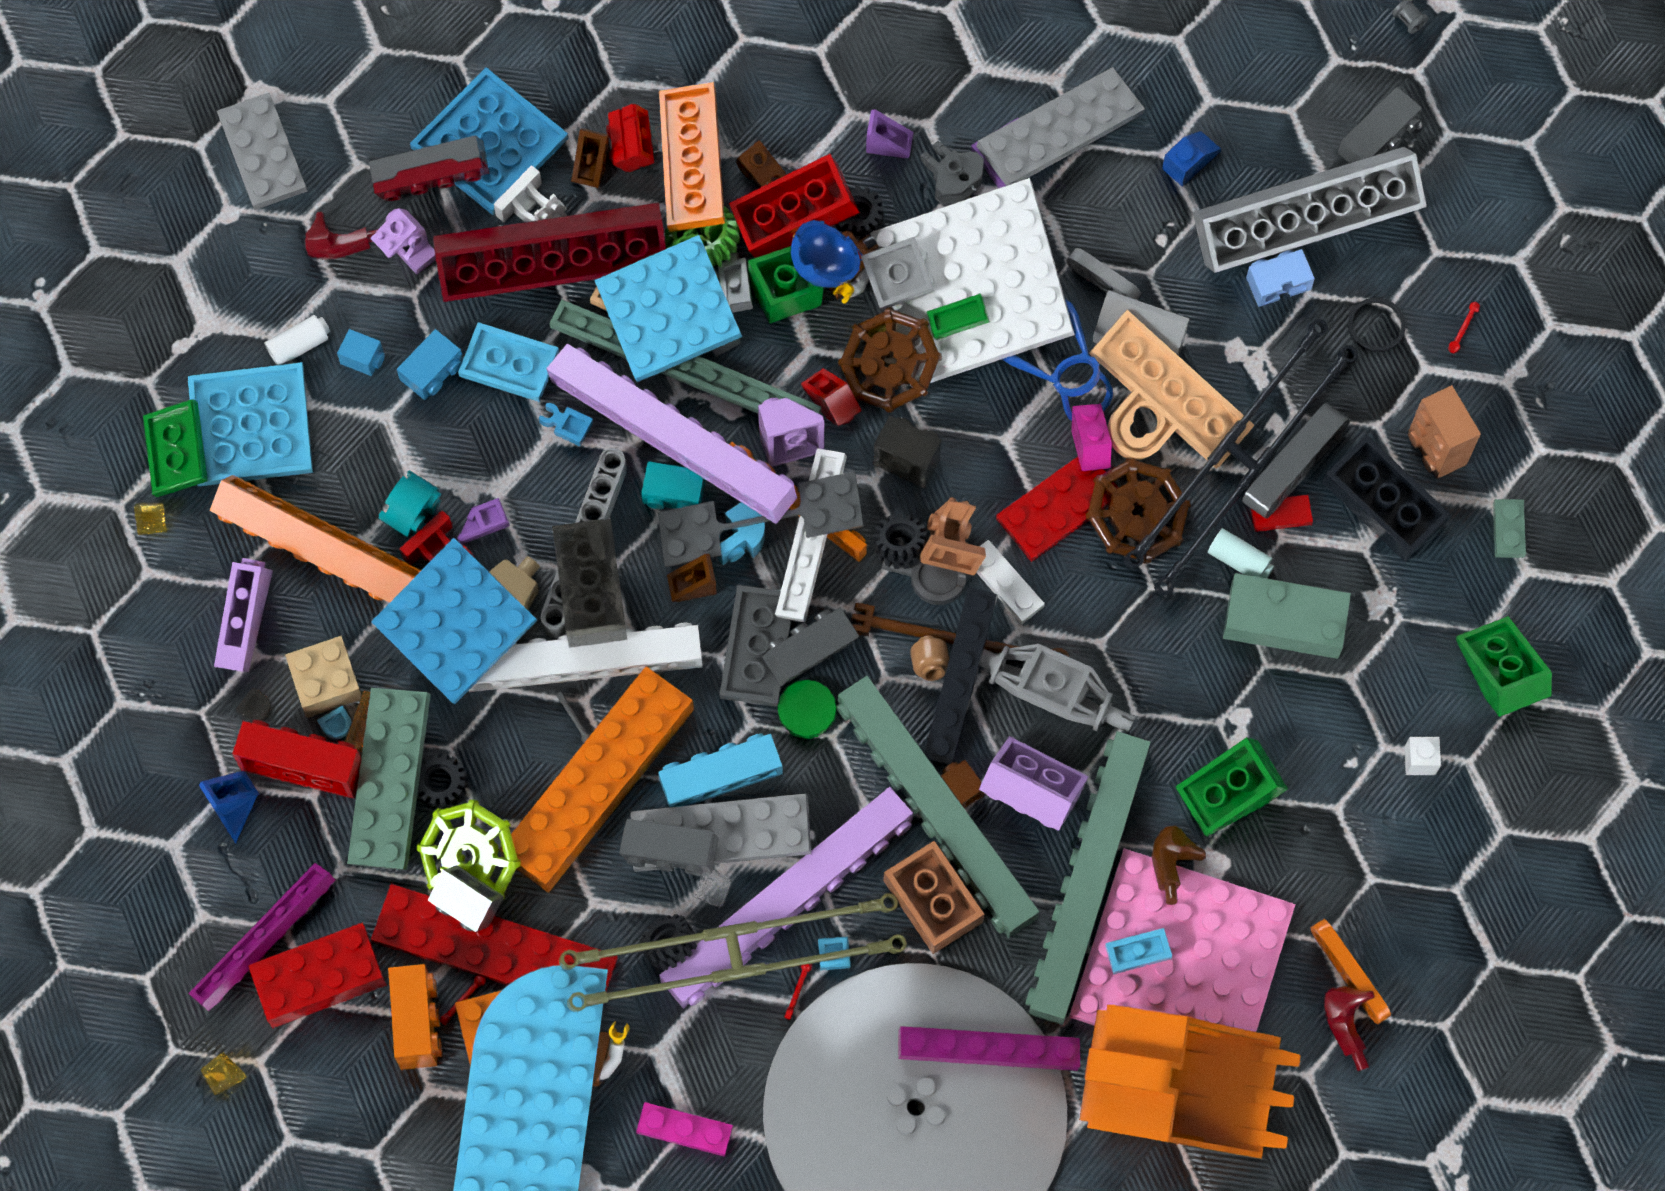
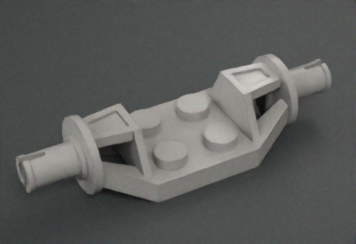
[980,644,1136,733]

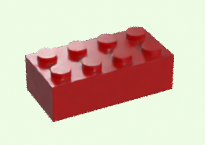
[729,154,860,258]
[232,720,361,799]
[248,922,386,1029]

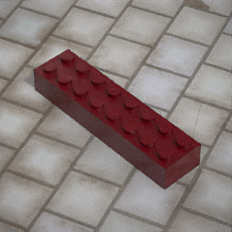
[433,202,666,302]

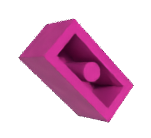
[1071,403,1112,471]

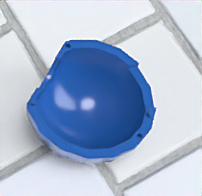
[791,220,860,288]

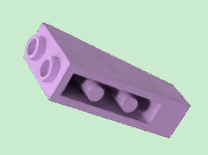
[214,558,273,672]

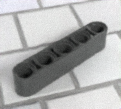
[1242,403,1350,519]

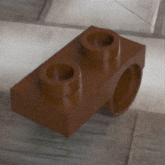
[736,140,787,188]

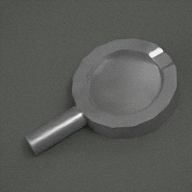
[882,559,966,605]

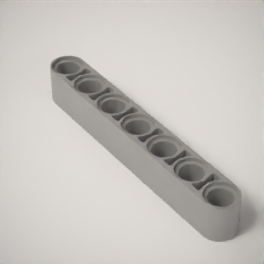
[541,448,627,638]

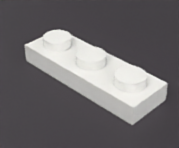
[976,540,1045,624]

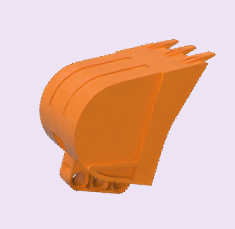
[1079,1004,1301,1159]

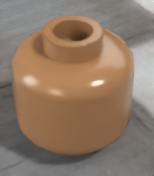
[910,636,950,681]

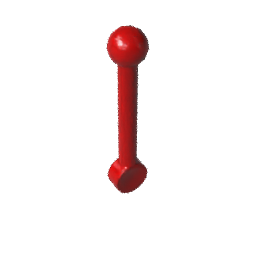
[1448,302,1480,354]
[785,963,813,1020]
[440,975,486,1025]

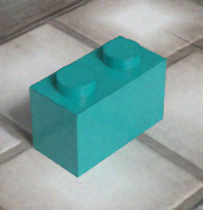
[641,462,706,509]

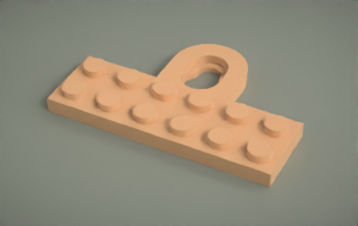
[1089,310,1254,469]

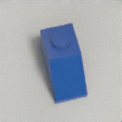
[1162,131,1221,187]

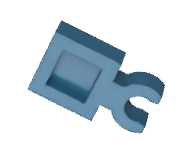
[539,403,593,446]

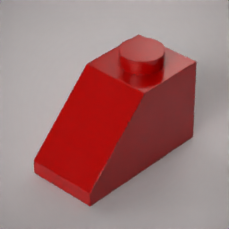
[801,368,862,426]

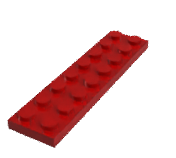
[371,884,618,992]

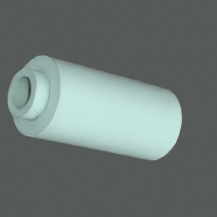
[1207,528,1274,579]

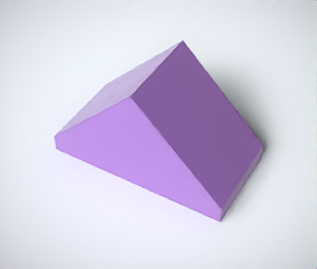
[866,109,914,158]

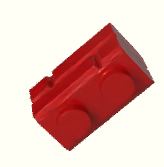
[606,104,654,172]

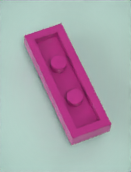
[636,1102,733,1157]

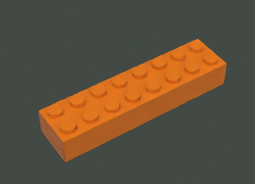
[499,666,694,893]

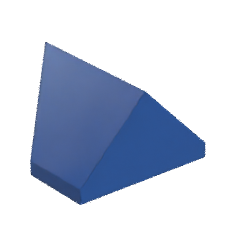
[199,771,259,844]

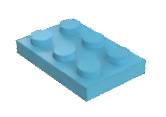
[458,322,559,402]

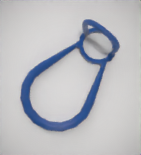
[1002,299,1113,421]

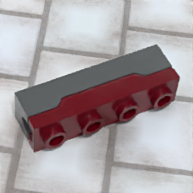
[369,135,490,201]

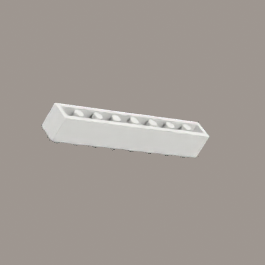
[469,623,702,692]

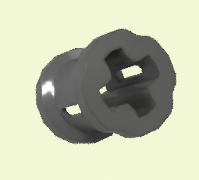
[1392,0,1429,34]

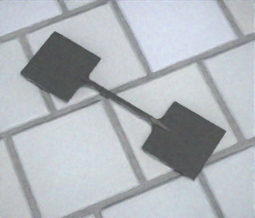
[658,471,864,567]

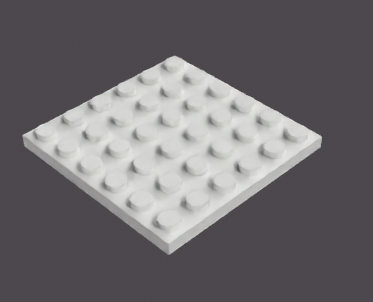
[870,178,1075,388]

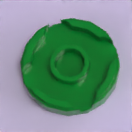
[778,680,836,739]

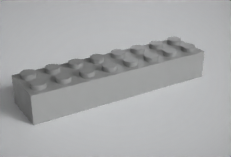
[1193,147,1427,273]

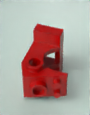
[400,510,475,565]

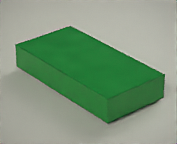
[927,293,990,340]

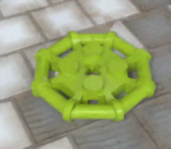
[417,799,521,898]

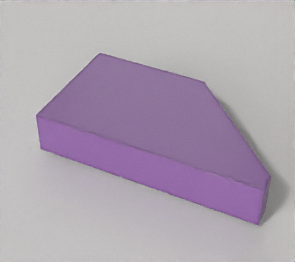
[457,498,510,544]

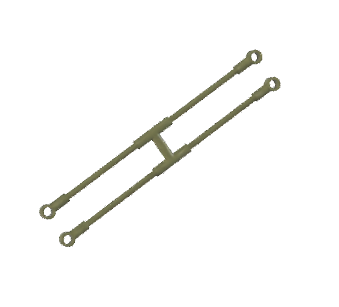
[559,893,907,1012]

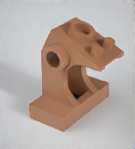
[920,498,986,575]

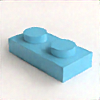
[1105,928,1172,974]

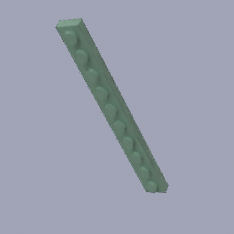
[549,300,821,414]

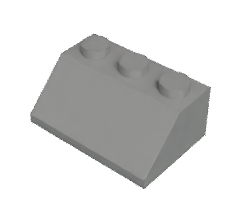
[1093,290,1189,356]

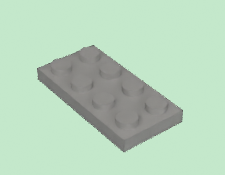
[217,93,307,210]

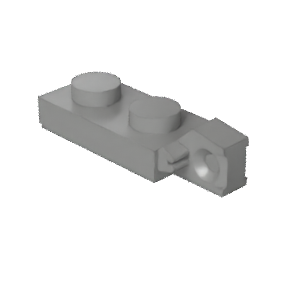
[718,253,753,313]

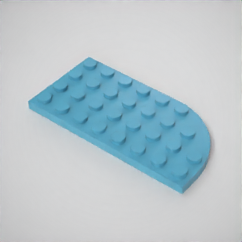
[453,965,608,1191]

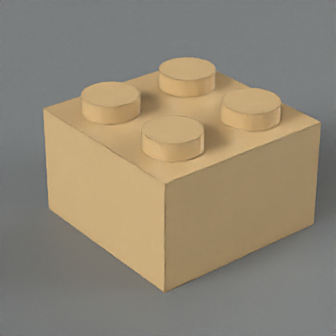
[285,636,363,718]

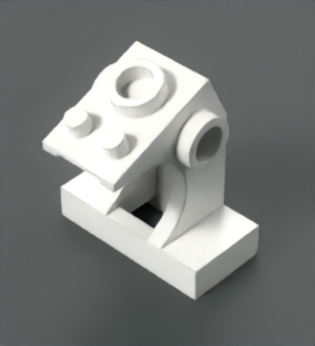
[494,165,567,222]

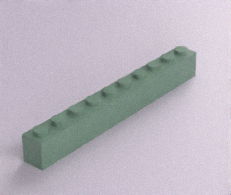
[836,676,1039,939]
[1025,731,1151,1026]

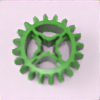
[664,206,740,267]

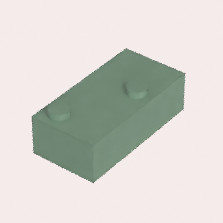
[1223,573,1351,659]

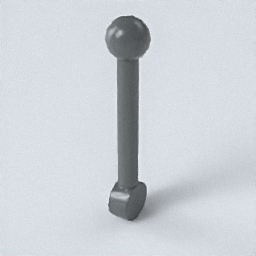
[556,691,591,743]

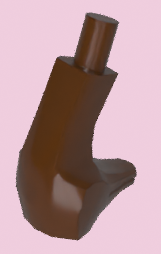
[1152,825,1206,905]

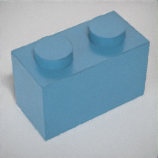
[397,329,463,400]

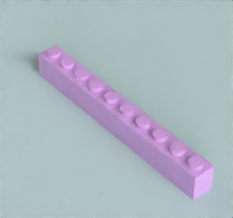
[546,344,797,524]
[659,787,913,1009]

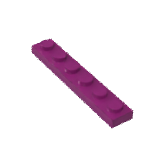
[188,863,335,1012]
[898,1026,1080,1071]

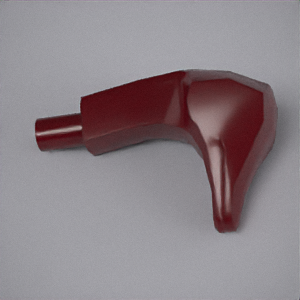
[305,211,378,260]
[1324,986,1375,1071]

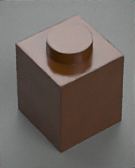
[941,760,985,809]

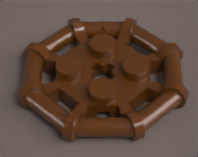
[838,307,942,413]
[1086,458,1191,564]

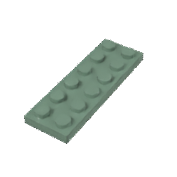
[347,688,431,870]

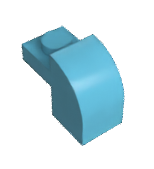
[717,502,765,565]

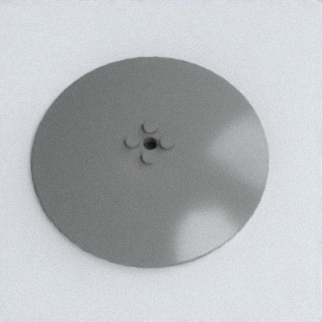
[763,963,1067,1191]

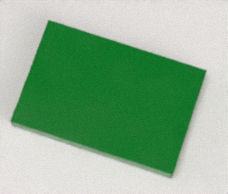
[143,399,208,497]

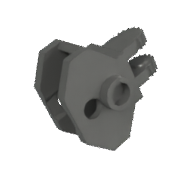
[920,141,984,206]

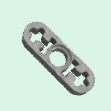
[1066,248,1141,300]

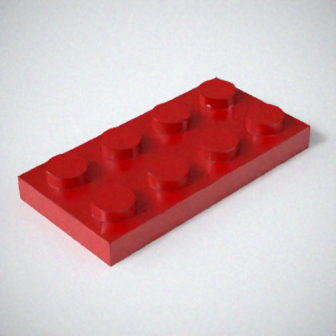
[996,456,1119,562]

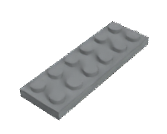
[976,67,1145,186]
[631,793,811,872]

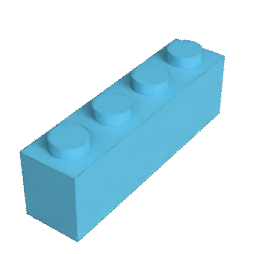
[658,733,783,808]

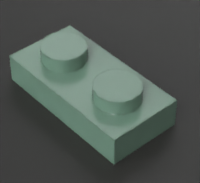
[1493,499,1526,558]

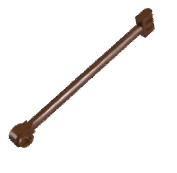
[851,603,1069,657]

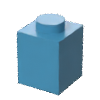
[337,329,385,376]

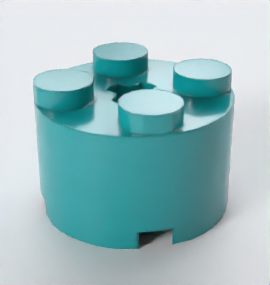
[379,470,442,538]

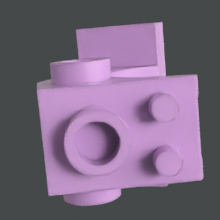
[371,208,436,275]

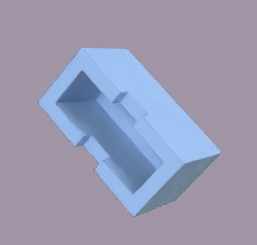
[1246,249,1315,307]

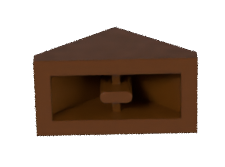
[571,128,610,188]
[667,554,717,602]

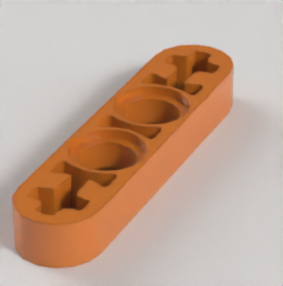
[1311,919,1391,1024]

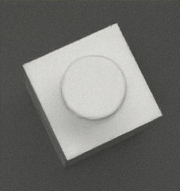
[1404,737,1441,775]

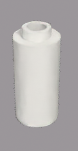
[264,315,331,365]

